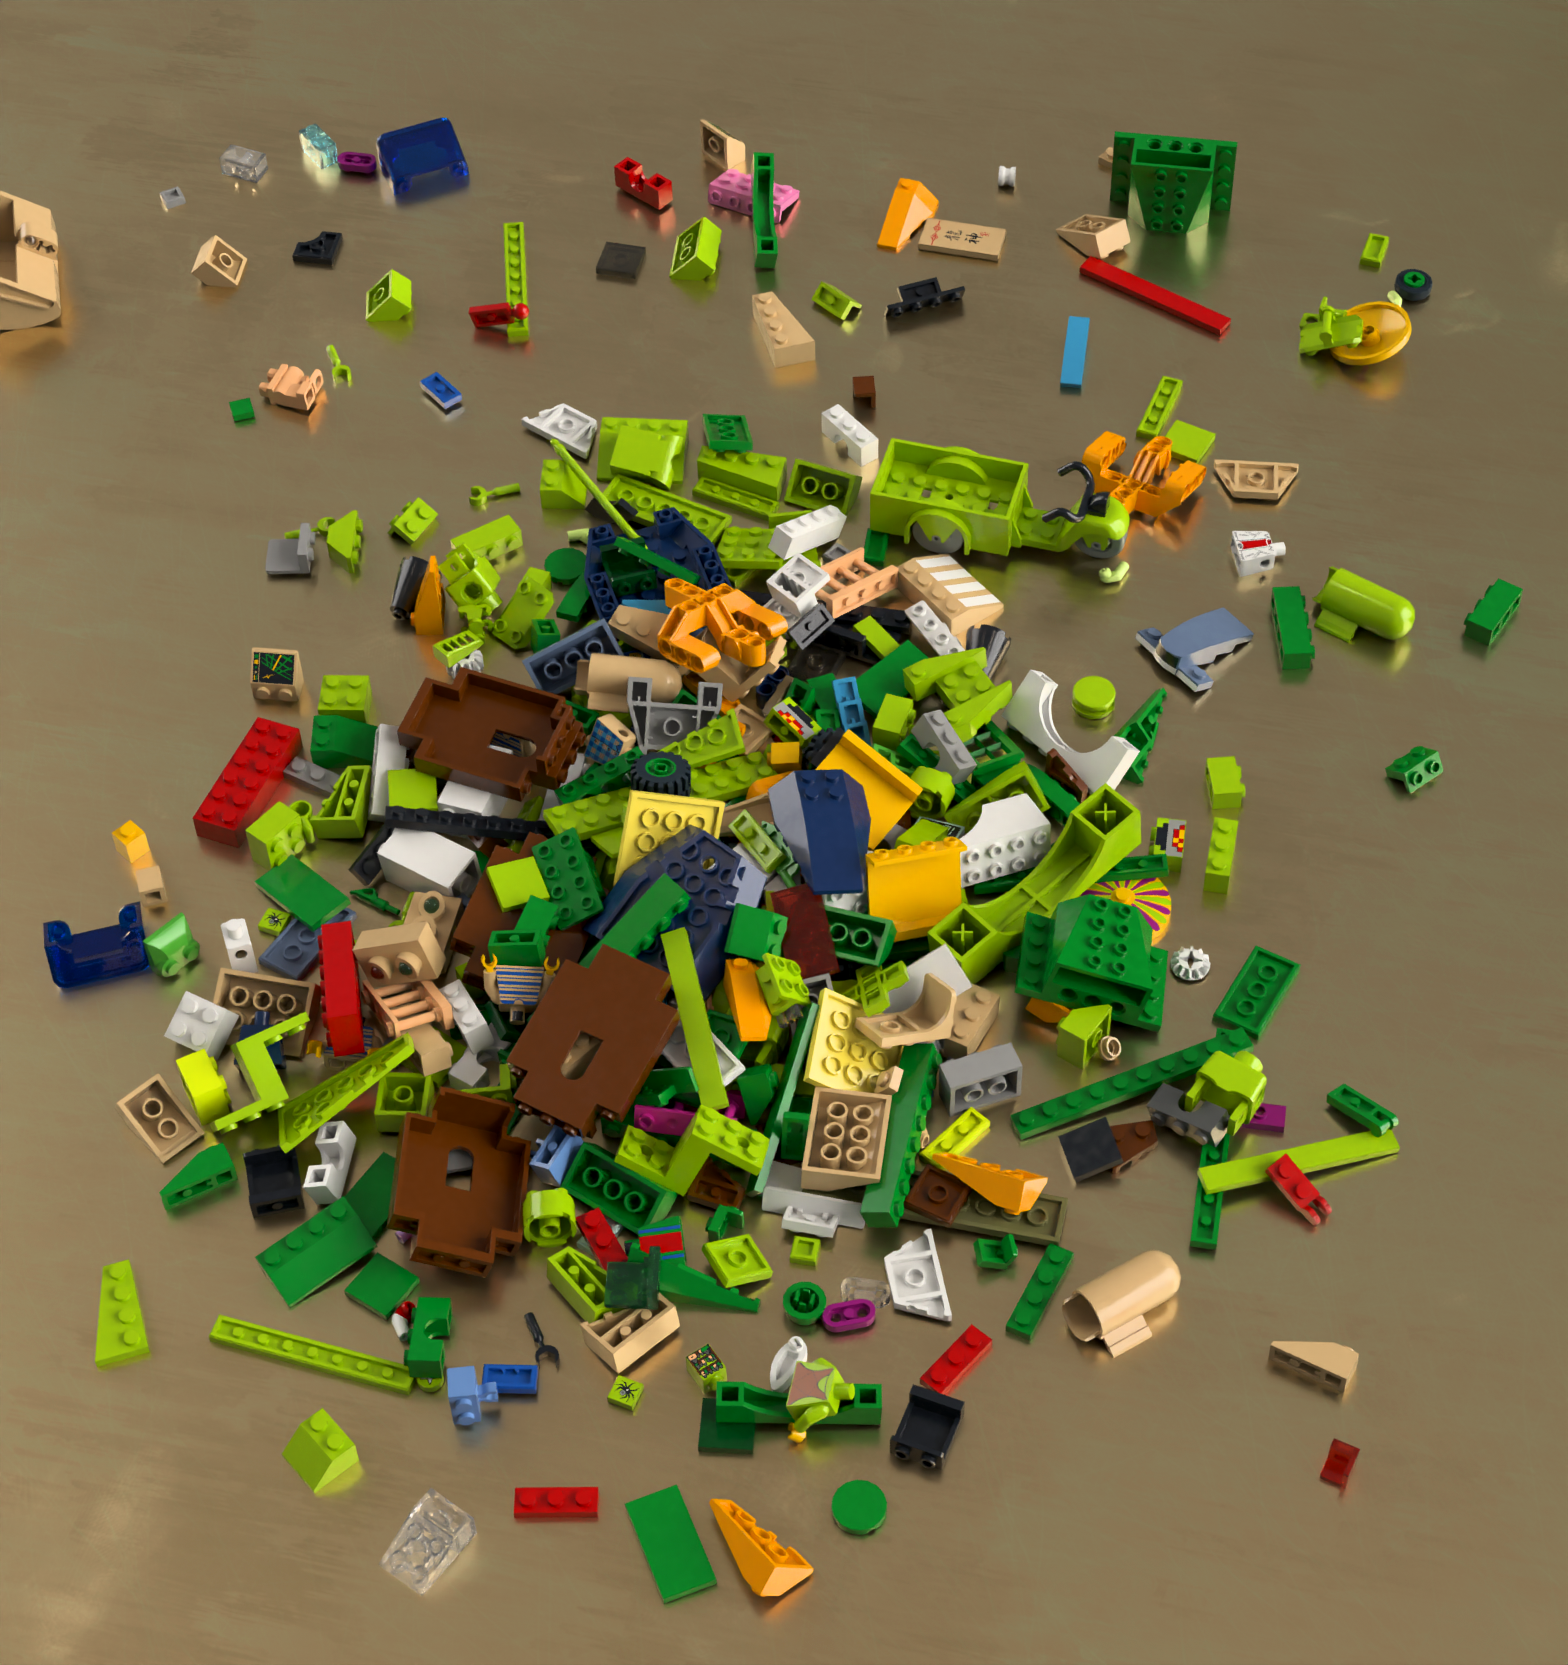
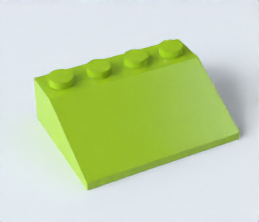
[597,417,689,484]

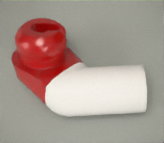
[392,1301,415,1341]

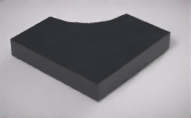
[292,231,343,265]

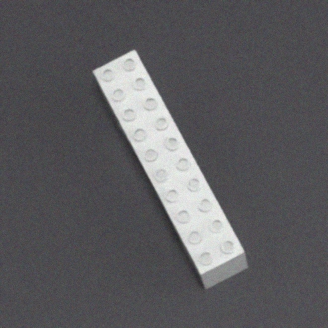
[804,793,1051,914]

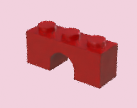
[614,157,673,210]

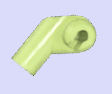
[1387,290,1402,307]
[567,528,589,544]
[1099,561,1129,583]

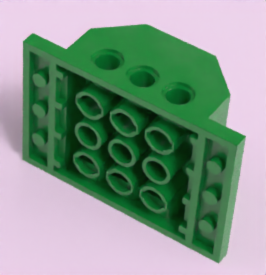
[1110,131,1238,234]
[1014,894,1168,1032]

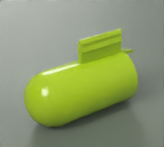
[1312,566,1415,643]

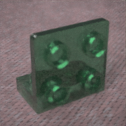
[604,1246,661,1309]

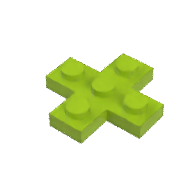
[840,960,909,1018]

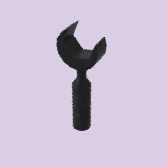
[524,1312,560,1369]

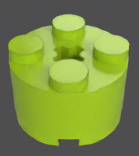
[909,766,955,820]
[523,1188,576,1248]

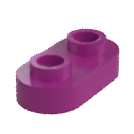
[337,152,377,173]
[822,1299,876,1332]

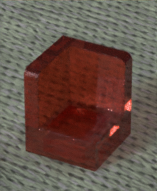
[1320,1438,1360,1489]

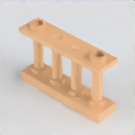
[815,547,898,619]
[361,979,455,1040]

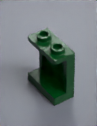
[599,537,657,597]

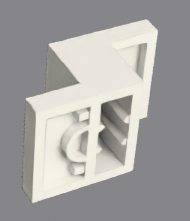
[763,552,831,640]

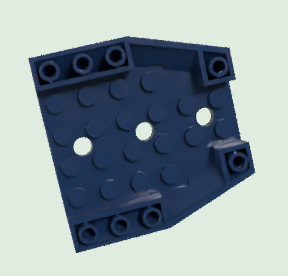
[584,507,732,624]
[583,824,767,1003]

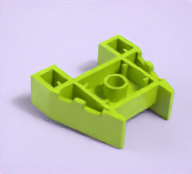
[903,647,1013,743]

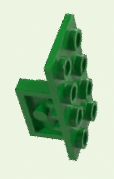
[532,827,606,931]

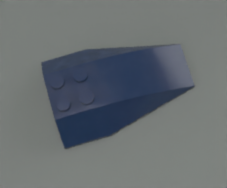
[768,769,871,895]

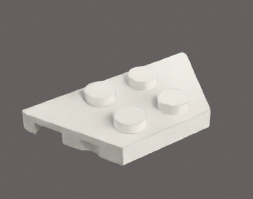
[521,403,597,459]
[884,1229,952,1322]

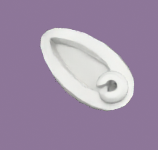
[770,1336,807,1393]

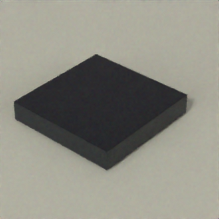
[1058,1117,1124,1182]

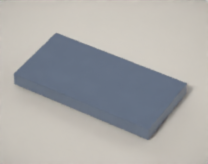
[258,907,357,981]

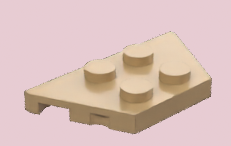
[1214,459,1299,500]

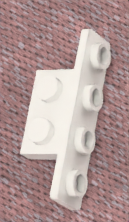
[905,600,965,656]
[762,1186,865,1238]

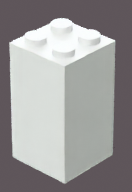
[437,745,513,840]
[377,828,482,897]

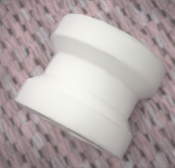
[998,166,1016,187]

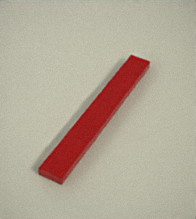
[1079,256,1231,336]

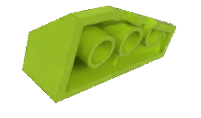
[944,760,1050,833]

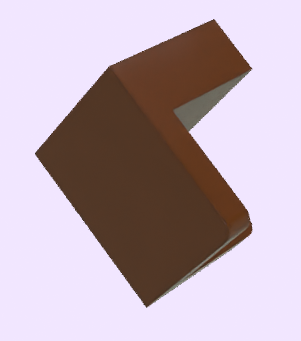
[852,376,876,408]
[468,835,509,859]

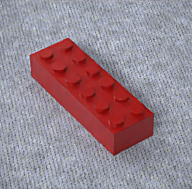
[193,717,303,848]
[317,921,365,1057]

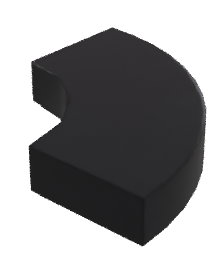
[584,497,638,523]

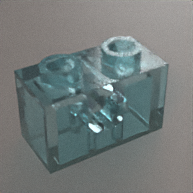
[299,123,338,169]

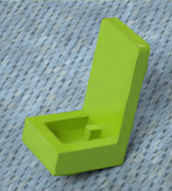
[460,1064,517,1103]

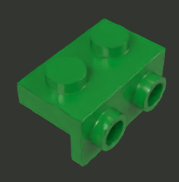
[1385,746,1443,793]

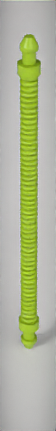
[550,439,648,549]

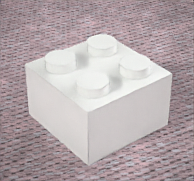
[164,991,239,1061]

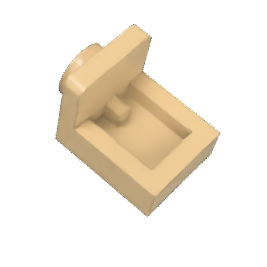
[874,1066,904,1095]

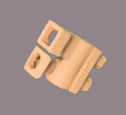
[259,364,324,410]

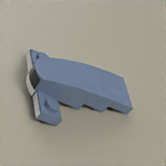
[1135,607,1254,692]

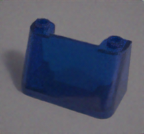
[376,117,469,195]
[43,901,150,988]

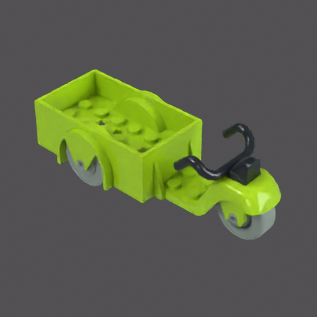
[870,438,1130,558]

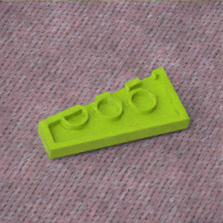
[659,708,746,769]
[95,1259,150,1367]

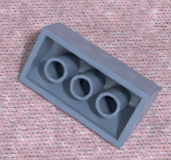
[522,618,624,694]

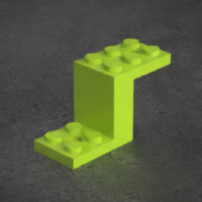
[209,1011,310,1134]
[614,1104,770,1196]

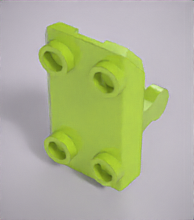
[1299,306,1363,356]
[492,576,554,649]

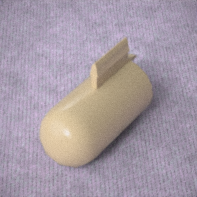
[573,653,682,713]
[1062,1249,1181,1358]

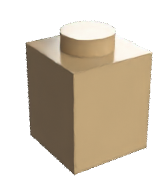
[135,865,167,907]

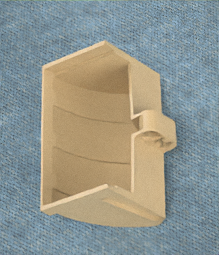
[0,191,61,330]

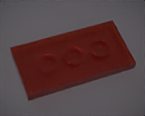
[770,883,840,980]

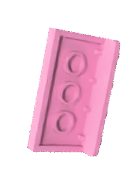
[708,169,800,223]

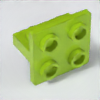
[755,953,811,1016]

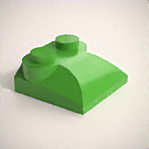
[143,912,200,977]

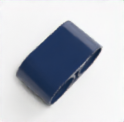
[756,665,789,710]

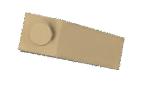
[1268,1341,1359,1393]

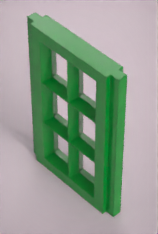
[963,720,1025,776]

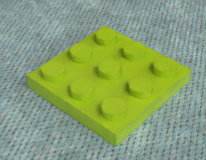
[717,526,783,570]

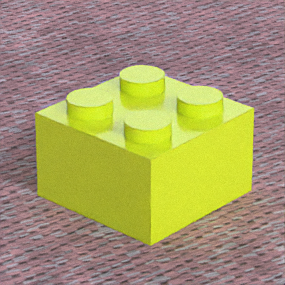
[176,1049,232,1126]

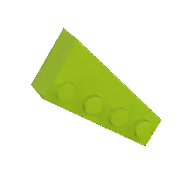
[697,445,787,502]

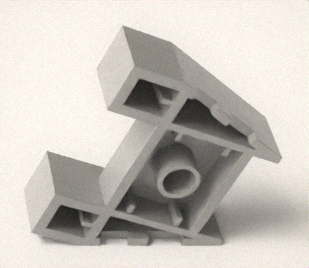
[626,677,723,755]

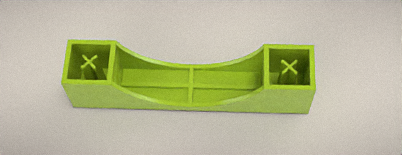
[927,783,1141,984]

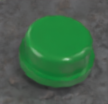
[783,1282,826,1325]

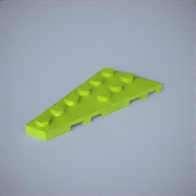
[278,1032,415,1154]

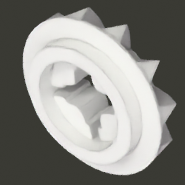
[1170,946,1210,981]

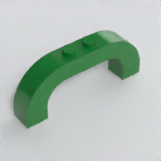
[971,762,1080,848]

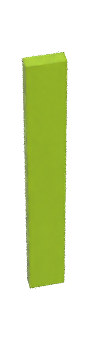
[503,222,529,337]
[661,927,729,1110]
[1197,1129,1400,1195]
[209,1314,416,1396]

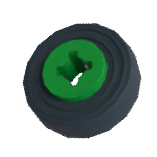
[1394,269,1432,301]

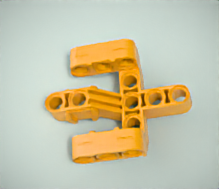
[1081,431,1206,517]
[657,578,788,674]

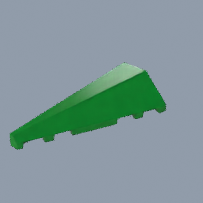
[1114,688,1167,784]
[623,1242,761,1313]

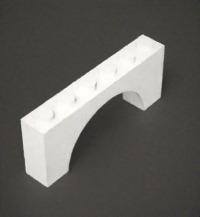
[1001,670,1140,795]

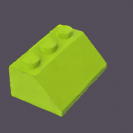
[669,216,722,281]
[784,458,863,516]

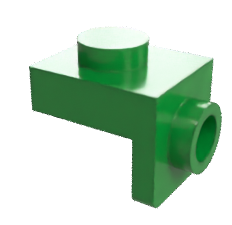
[705,1204,744,1242]
[973,1234,1018,1270]

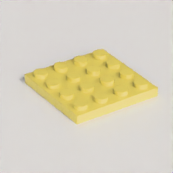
[613,790,725,886]
[803,988,904,1093]

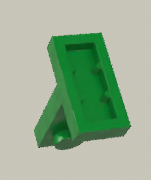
[781,1097,813,1161]

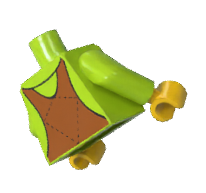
[786,1357,855,1444]

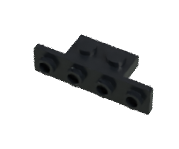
[884,277,965,317]

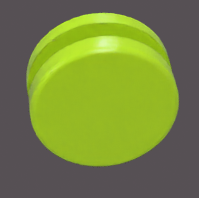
[1072,676,1116,719]

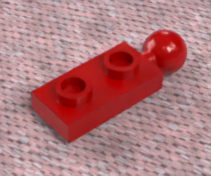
[468,302,529,328]

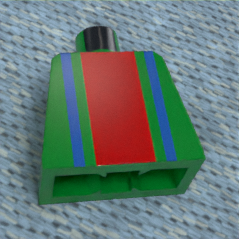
[624,1216,687,1266]

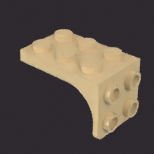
[855,973,957,1049]

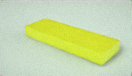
[919,1107,990,1170]

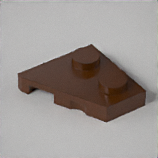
[1045,748,1088,804]
[1110,1120,1158,1174]
[687,1156,745,1209]

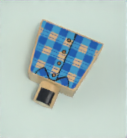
[583,713,637,765]

